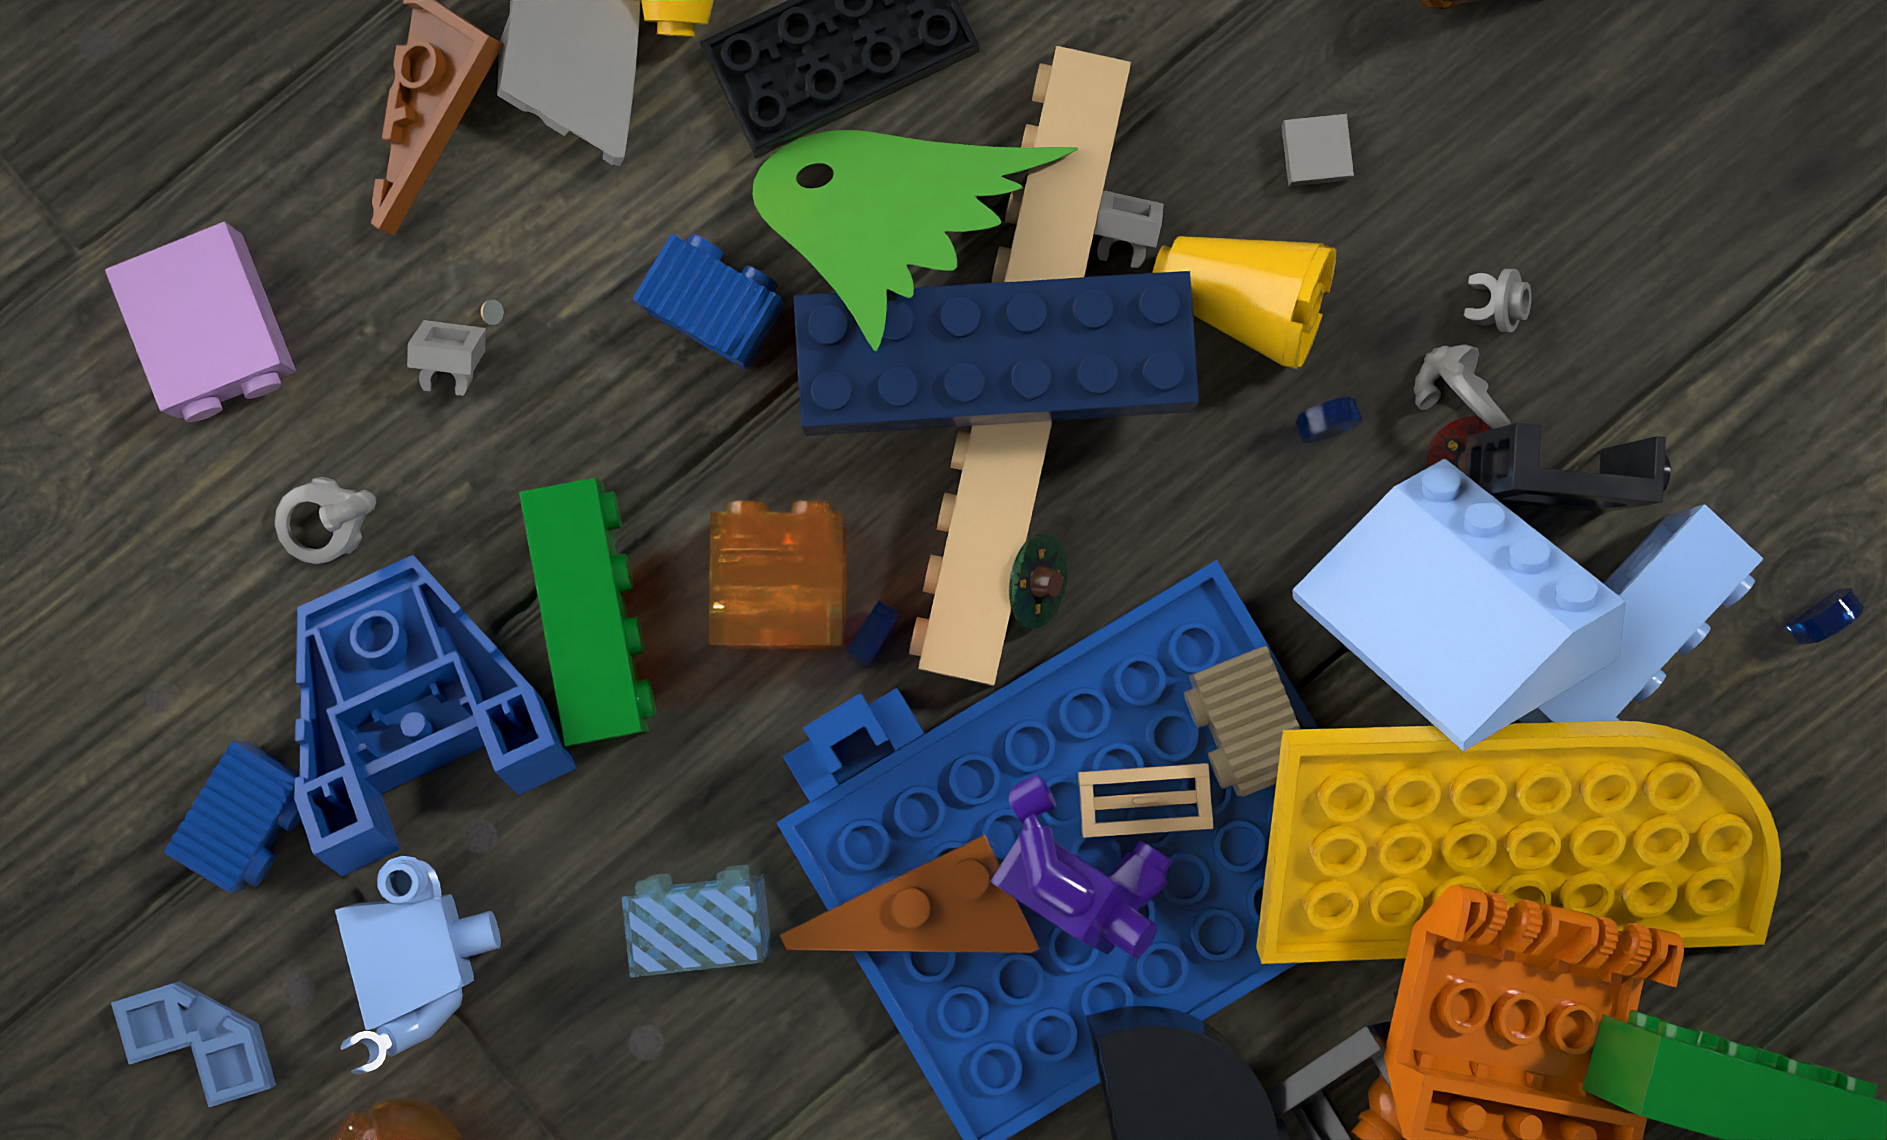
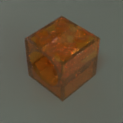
[709,500,847,650]

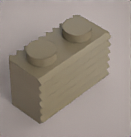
[1183,646,1301,797]

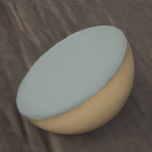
[481,300,504,325]

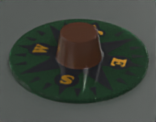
[1009,533,1067,629]

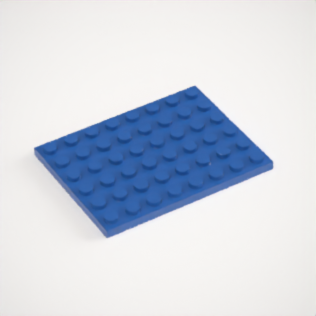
[776,560,1319,1140]

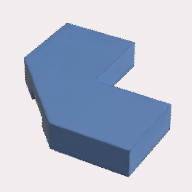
[111,981,276,1107]

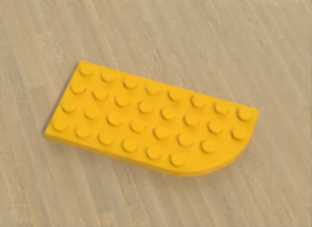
[1256,721,1781,964]

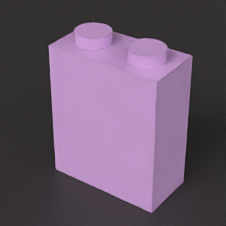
[105,221,296,422]

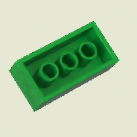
[1582,1009,1887,1140]

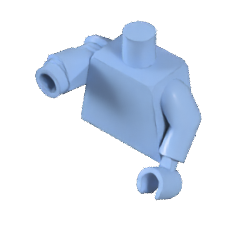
[335,856,501,1075]

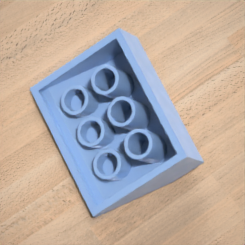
[1293,459,1626,752]

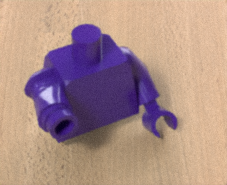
[990,775,1173,958]

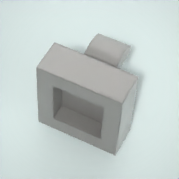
[1094,190,1164,268]
[407,320,486,396]

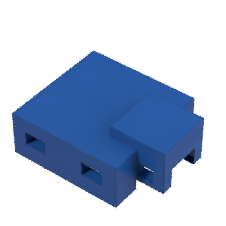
[783,688,925,802]

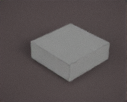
[1281,114,1354,187]

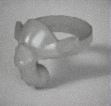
[1414,344,1511,429]
[275,477,376,564]

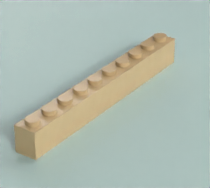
[909,46,1131,686]

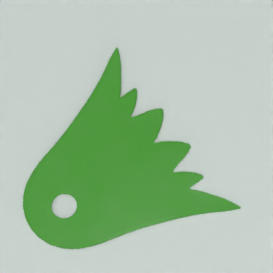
[752,130,1078,351]

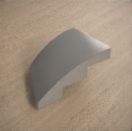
[497,0,640,166]

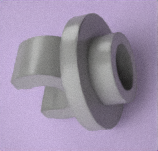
[1464,269,1531,332]

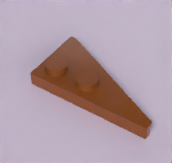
[371,0,504,235]
[780,834,1040,953]

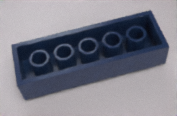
[794,271,1199,436]

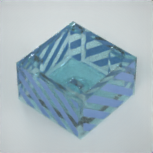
[622,864,772,977]

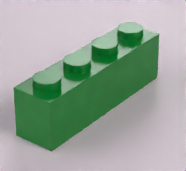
[519,478,656,746]

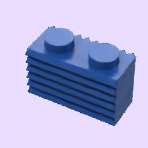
[632,233,784,370]
[164,741,301,893]

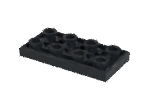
[700,0,980,158]

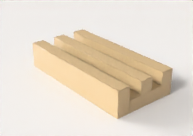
[1077,763,1213,838]

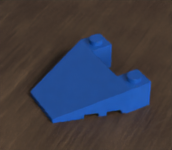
[294,555,577,876]

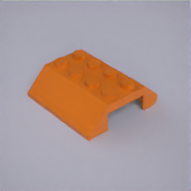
[1384,884,1684,1140]

